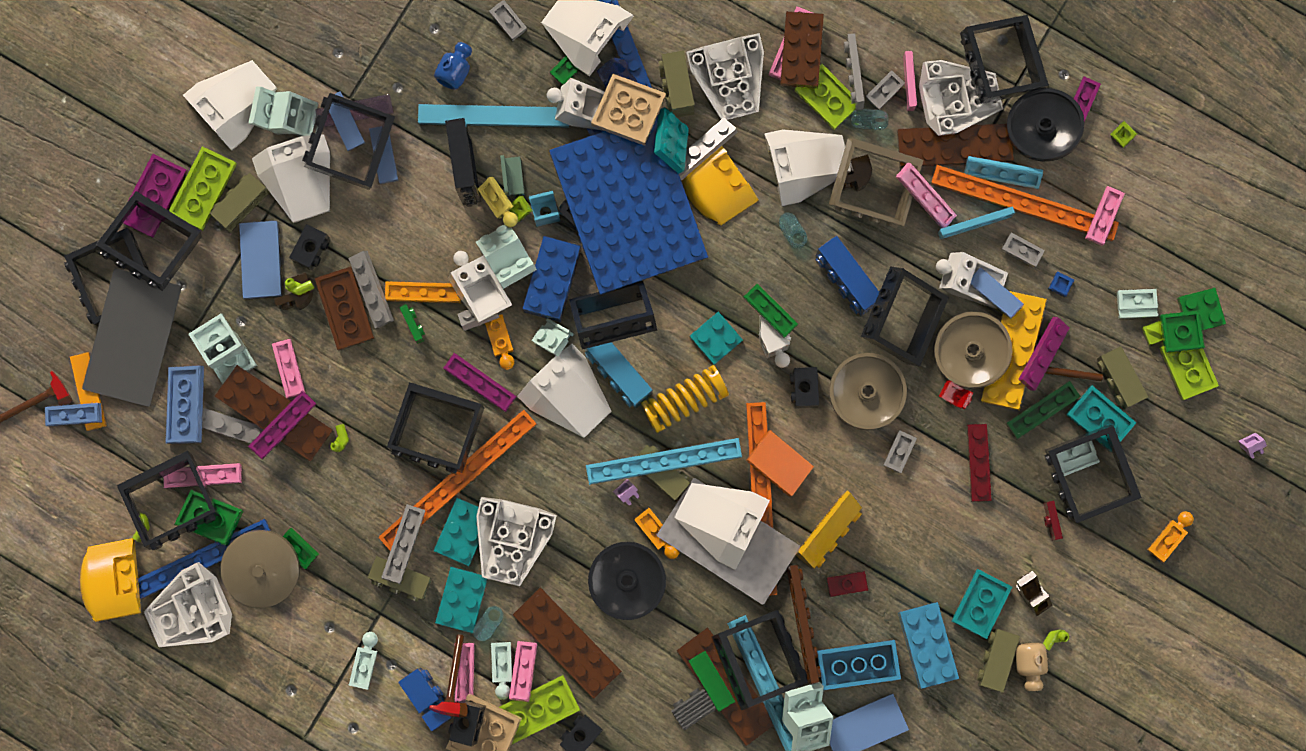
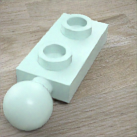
[349,632,378,690]
[491,642,512,700]

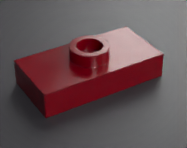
[1043,500,1063,541]
[826,571,868,597]

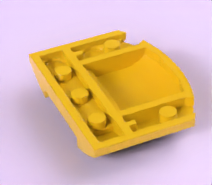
[681,146,759,226]
[80,538,141,622]

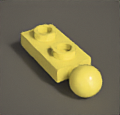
[478,177,518,227]

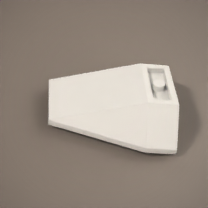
[541,0,634,76]
[686,33,764,120]
[183,60,277,151]
[919,60,1003,136]
[764,130,851,206]
[252,134,330,223]
[674,483,770,570]
[477,497,557,586]

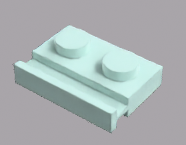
[1117,289,1158,319]
[531,318,574,357]
[1056,440,1100,476]

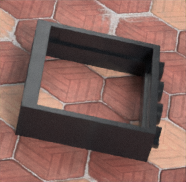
[960,15,1049,104]
[302,93,395,190]
[445,118,481,207]
[96,191,202,291]
[64,228,149,327]
[861,266,949,367]
[569,281,658,350]
[387,382,485,474]
[1044,424,1142,523]
[117,450,220,550]
[711,610,808,710]

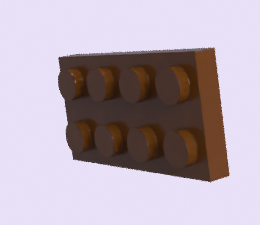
[780,11,824,88]
[315,267,375,351]

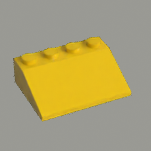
[795,490,862,569]

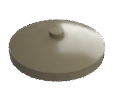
[935,312,1013,389]
[829,353,907,430]
[221,530,300,608]

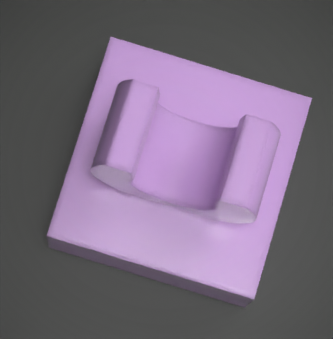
[1239,433,1267,459]
[613,479,639,505]

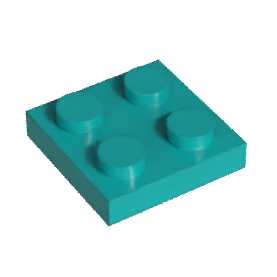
[689,311,743,365]

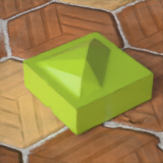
[1110,121,1137,148]
[509,196,533,222]
[1141,321,1163,346]

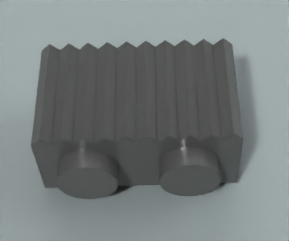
[671,688,717,730]

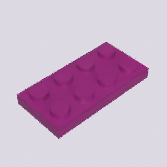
[123,154,188,238]

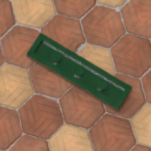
[1006,381,1081,440]

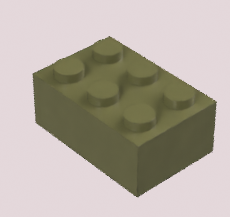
[658,50,695,118]

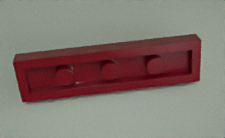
[967,424,992,502]

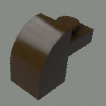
[834,154,872,192]
[274,273,313,310]
[1016,571,1053,616]

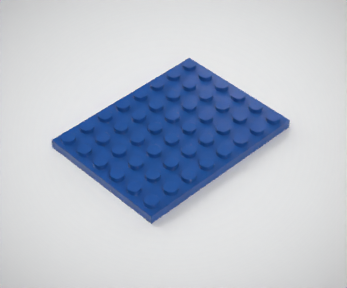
[549,116,708,295]

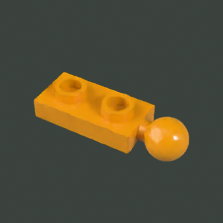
[485,314,515,370]
[634,508,680,559]
[1147,511,1194,563]

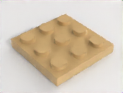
[591,74,666,146]
[446,694,522,751]

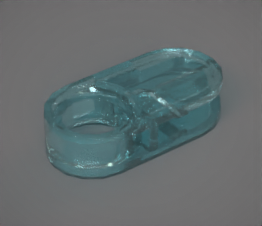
[851,109,889,130]
[779,213,807,248]
[473,606,504,641]

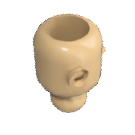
[1015,643,1048,691]

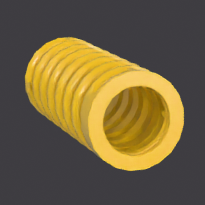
[641,365,729,433]

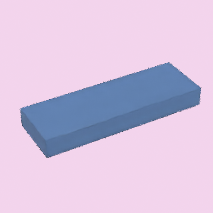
[329,91,365,151]
[369,126,399,184]
[970,267,1024,319]
[45,403,102,426]

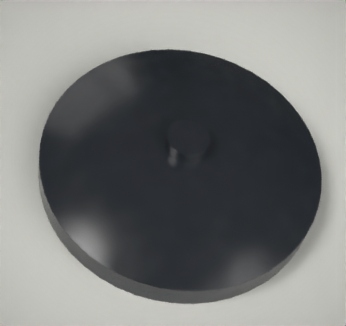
[1007,88,1084,162]
[588,542,666,620]

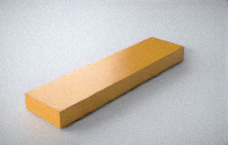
[385,281,461,304]
[70,352,107,431]

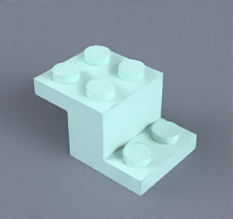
[249,86,318,137]
[476,225,537,289]
[189,313,257,384]
[782,682,833,751]

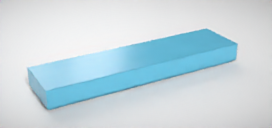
[964,156,1043,189]
[938,206,1015,239]

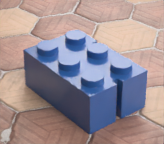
[398,668,454,731]

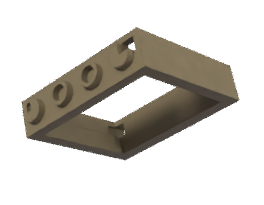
[829,138,923,229]

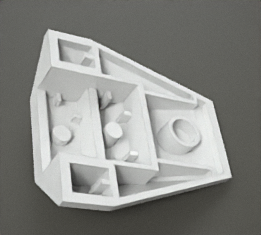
[517,344,612,438]
[144,562,232,647]

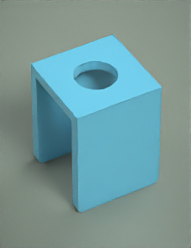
[529,191,560,227]

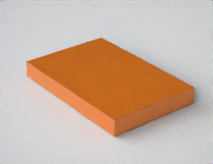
[746,430,814,497]

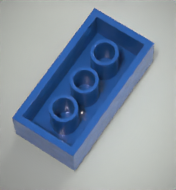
[815,235,879,316]
[523,236,581,322]

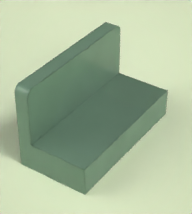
[500,155,525,197]

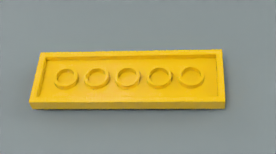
[981,291,1047,411]

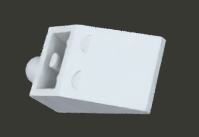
[547,78,605,131]
[448,251,512,323]
[936,252,1008,308]
[759,315,791,368]

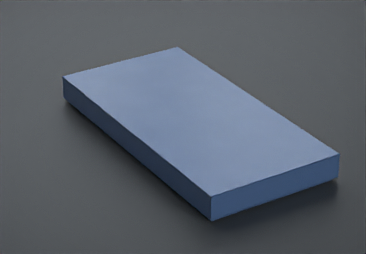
[239,221,282,299]
[166,366,204,444]
[830,693,909,751]

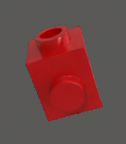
[938,380,973,409]

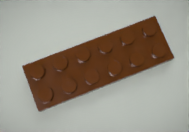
[897,123,1014,168]
[215,365,333,462]
[786,565,821,684]
[513,587,622,699]
[676,627,774,746]

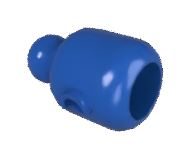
[434,42,472,90]

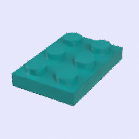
[654,107,689,174]
[1066,385,1136,452]
[434,498,479,566]
[435,567,488,633]
[951,569,1012,639]

